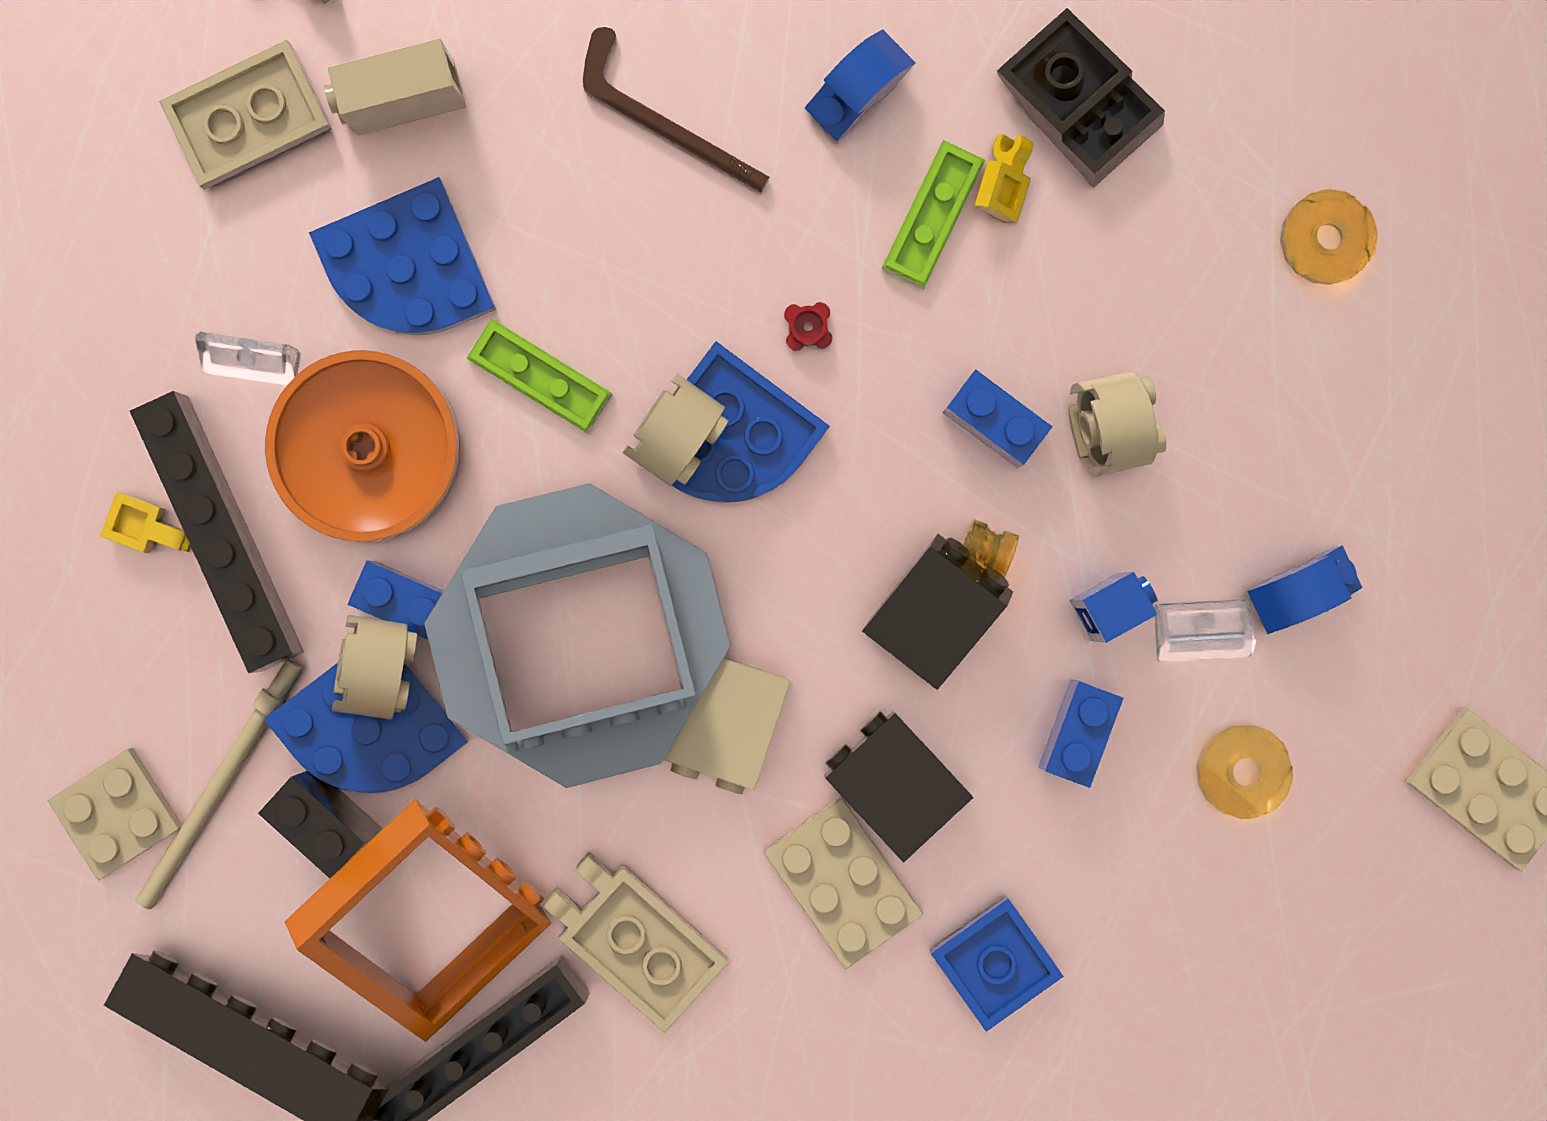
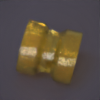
[963,519,1019,577]

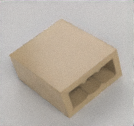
[324,38,467,136]
[663,657,791,794]

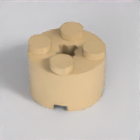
[1069,371,1166,477]
[622,373,729,486]
[332,615,417,720]

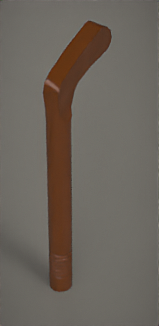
[583,27,770,193]

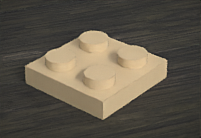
[47,748,182,880]

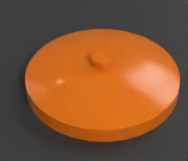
[265,350,459,542]

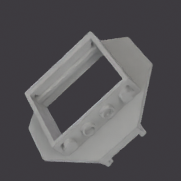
[424,483,730,788]

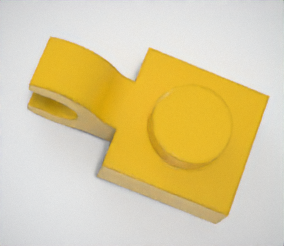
[974,134,1033,223]
[100,492,190,553]

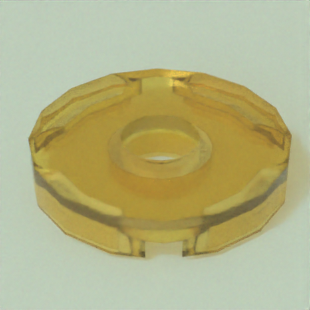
[1280,189,1378,285]
[1196,725,1294,819]

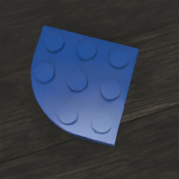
[309,177,496,335]
[635,341,830,503]
[264,663,468,793]

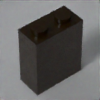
[862,533,1013,690]
[824,711,974,863]
[258,771,383,878]

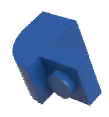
[805,29,916,141]
[1247,545,1363,634]

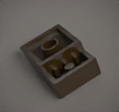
[997,8,1165,187]

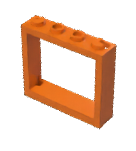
[284,799,552,1042]

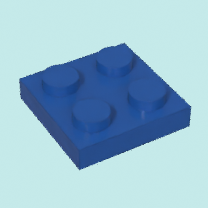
[930,896,1064,1032]

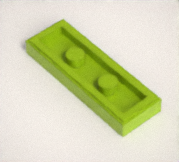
[882,140,985,289]
[467,318,613,434]

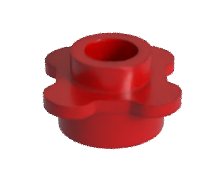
[784,302,832,351]

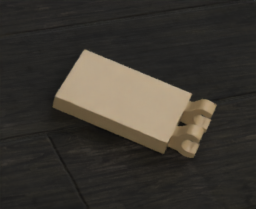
[543,852,729,1033]

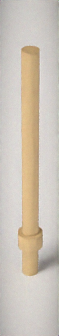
[135,659,303,909]

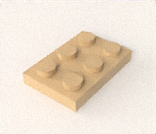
[159,40,331,190]
[1405,708,1547,872]
[764,797,923,970]

